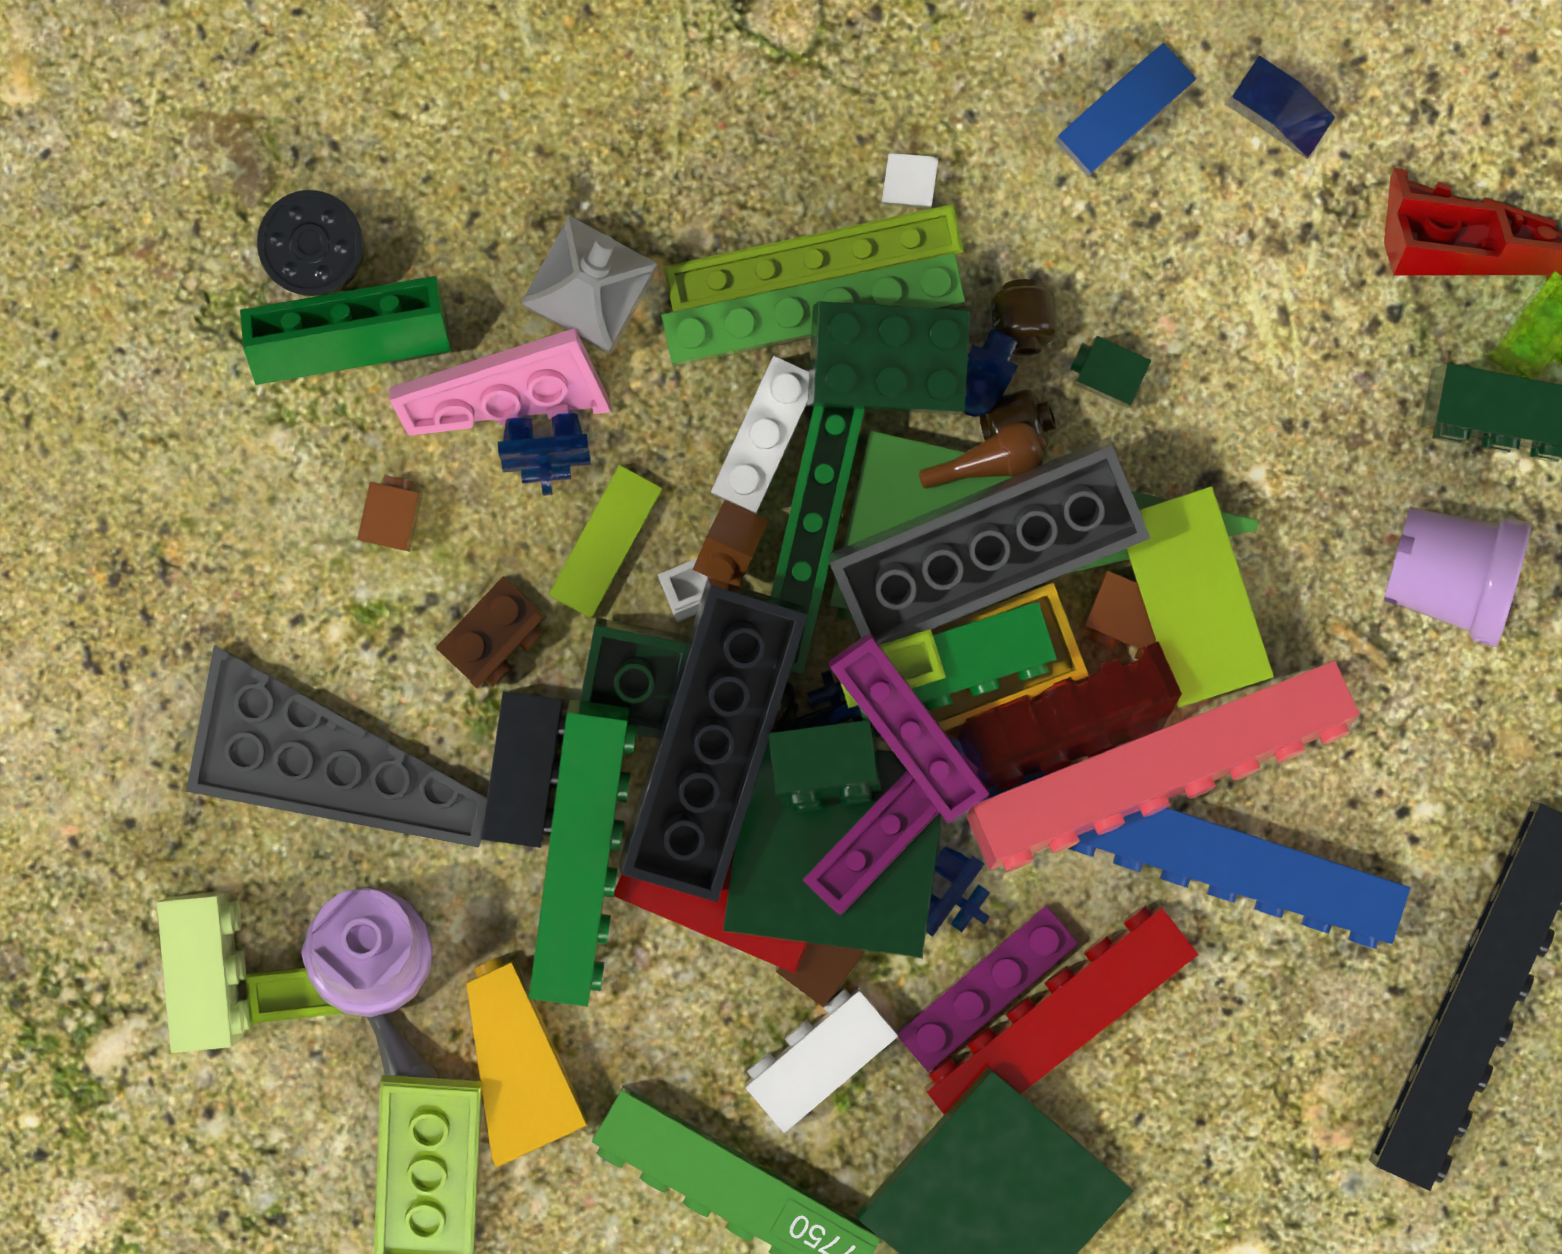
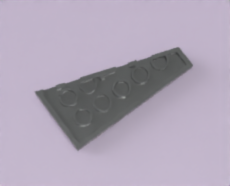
[186,645,487,848]

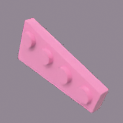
[389,328,611,436]

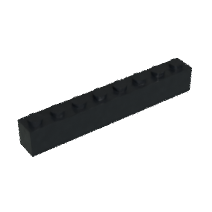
[1369,801,1562,1191]

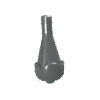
[367,1013,440,1079]

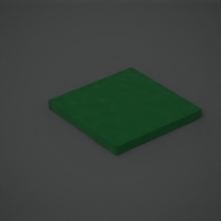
[723,741,942,959]
[855,1066,1134,1254]

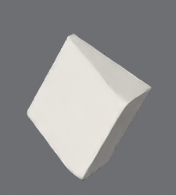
[881,153,939,209]

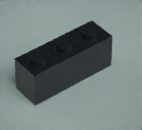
[481,691,567,848]

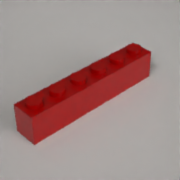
[925,904,1199,1114]

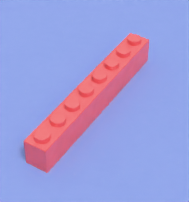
[966,661,1360,872]

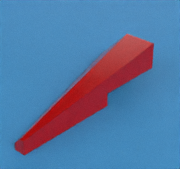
[1384,168,1562,276]

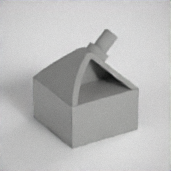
[521,216,658,355]

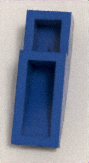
[1055,42,1196,177]

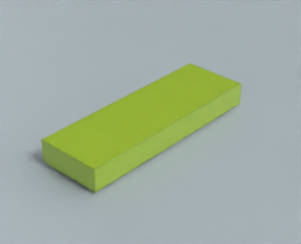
[548,465,663,619]

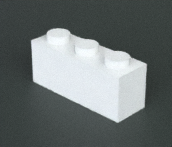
[711,356,809,514]
[745,987,898,1133]

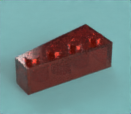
[958,641,1182,790]

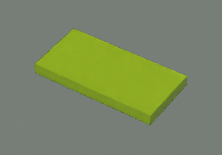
[1126,486,1274,708]
[374,1075,482,1254]

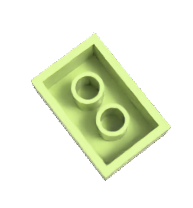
[157,891,251,1053]

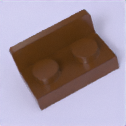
[436,576,547,689]

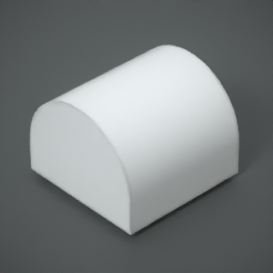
[658,558,707,623]

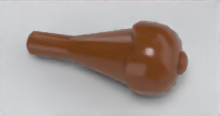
[919,422,1046,489]

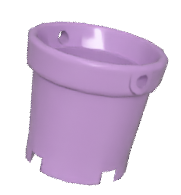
[1383,506,1532,647]
[301,887,433,1017]

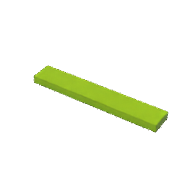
[663,204,964,312]

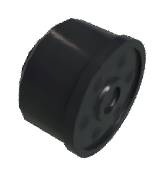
[257,190,365,296]

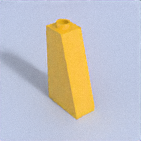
[466,956,589,1167]

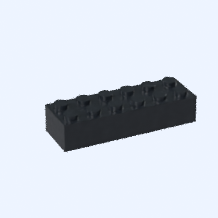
[619,577,808,902]

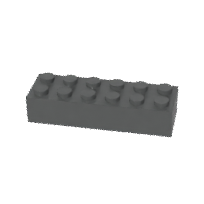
[829,438,1150,645]

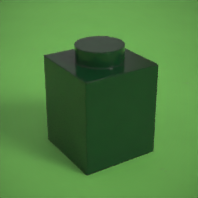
[1070,336,1151,408]

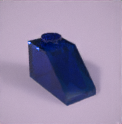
[1225,55,1335,159]

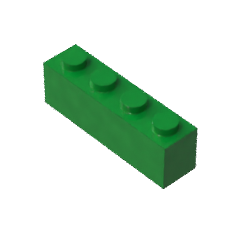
[240,276,451,385]
[858,601,1057,721]

